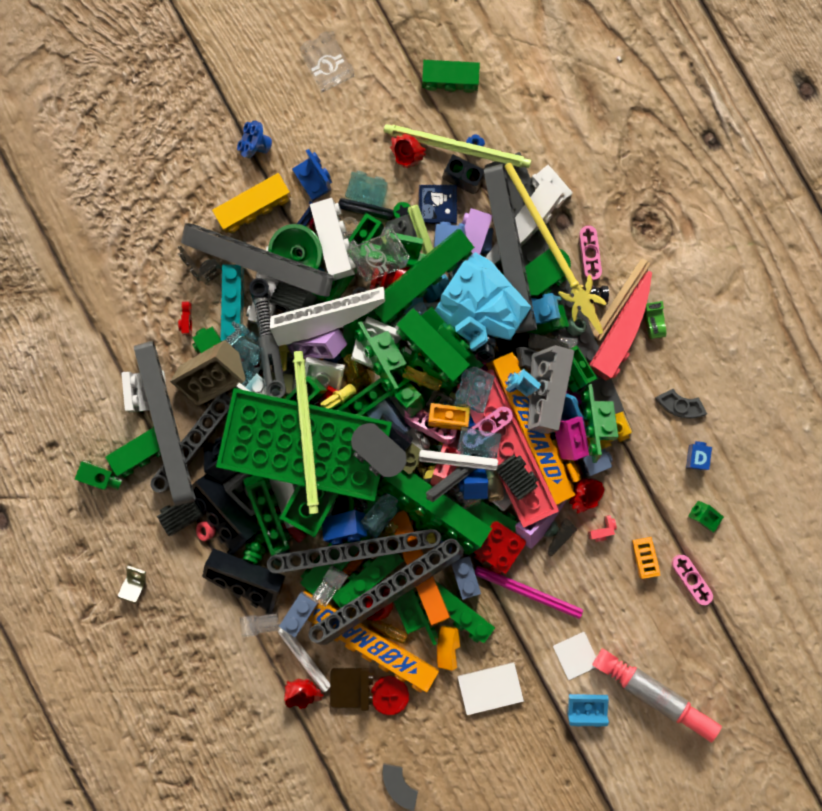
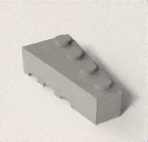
[528,345,574,434]

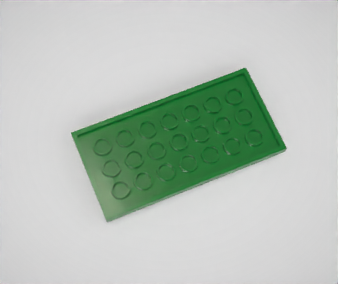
[216,388,392,501]

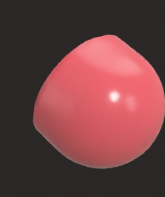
[196,521,216,541]

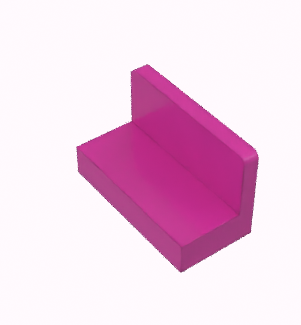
[555,417,589,460]

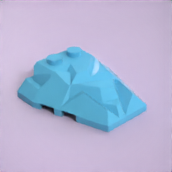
[435,252,531,340]

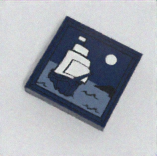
[419,185,457,224]

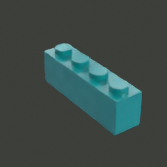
[221,265,244,344]

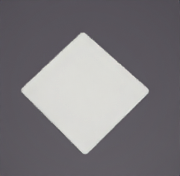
[553,632,596,680]

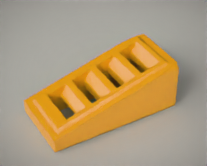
[564,460,583,483]
[632,537,660,579]

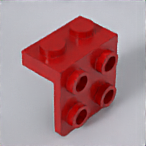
[474,521,526,575]

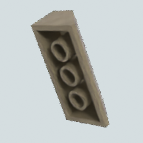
[170,340,246,406]

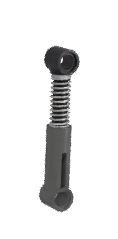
[249,278,287,399]

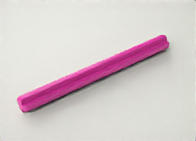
[474,566,583,619]

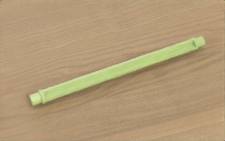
[384,124,531,168]
[293,351,319,514]

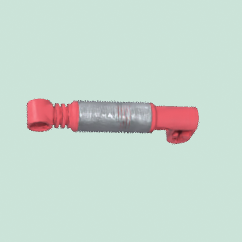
[592,648,722,743]

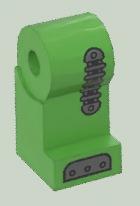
[644,301,667,339]

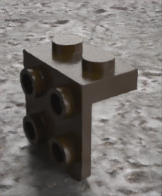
[330,668,373,711]

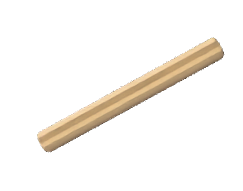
[593,259,650,341]

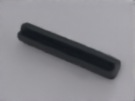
[338,198,393,220]

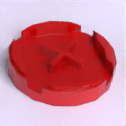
[371,675,409,715]

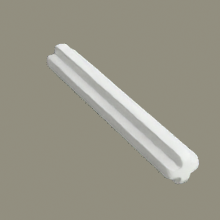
[419,450,498,471]
[278,629,331,692]

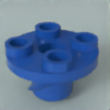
[237,120,272,158]

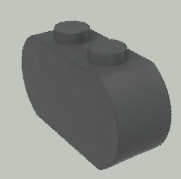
[351,423,406,477]

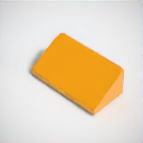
[428,403,470,431]

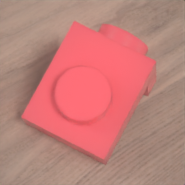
[588,515,617,542]

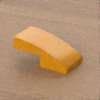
[437,625,460,671]

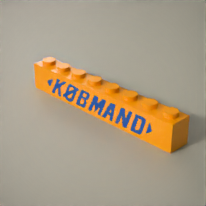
[486,352,575,505]
[304,590,439,692]

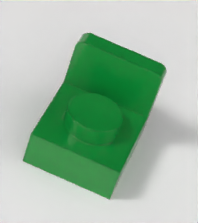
[688,501,724,533]

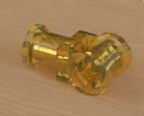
[344,353,372,394]

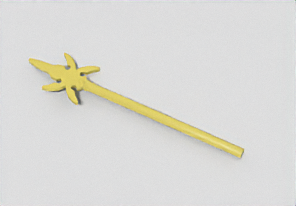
[504,162,607,334]

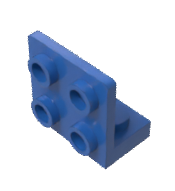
[292,149,332,202]

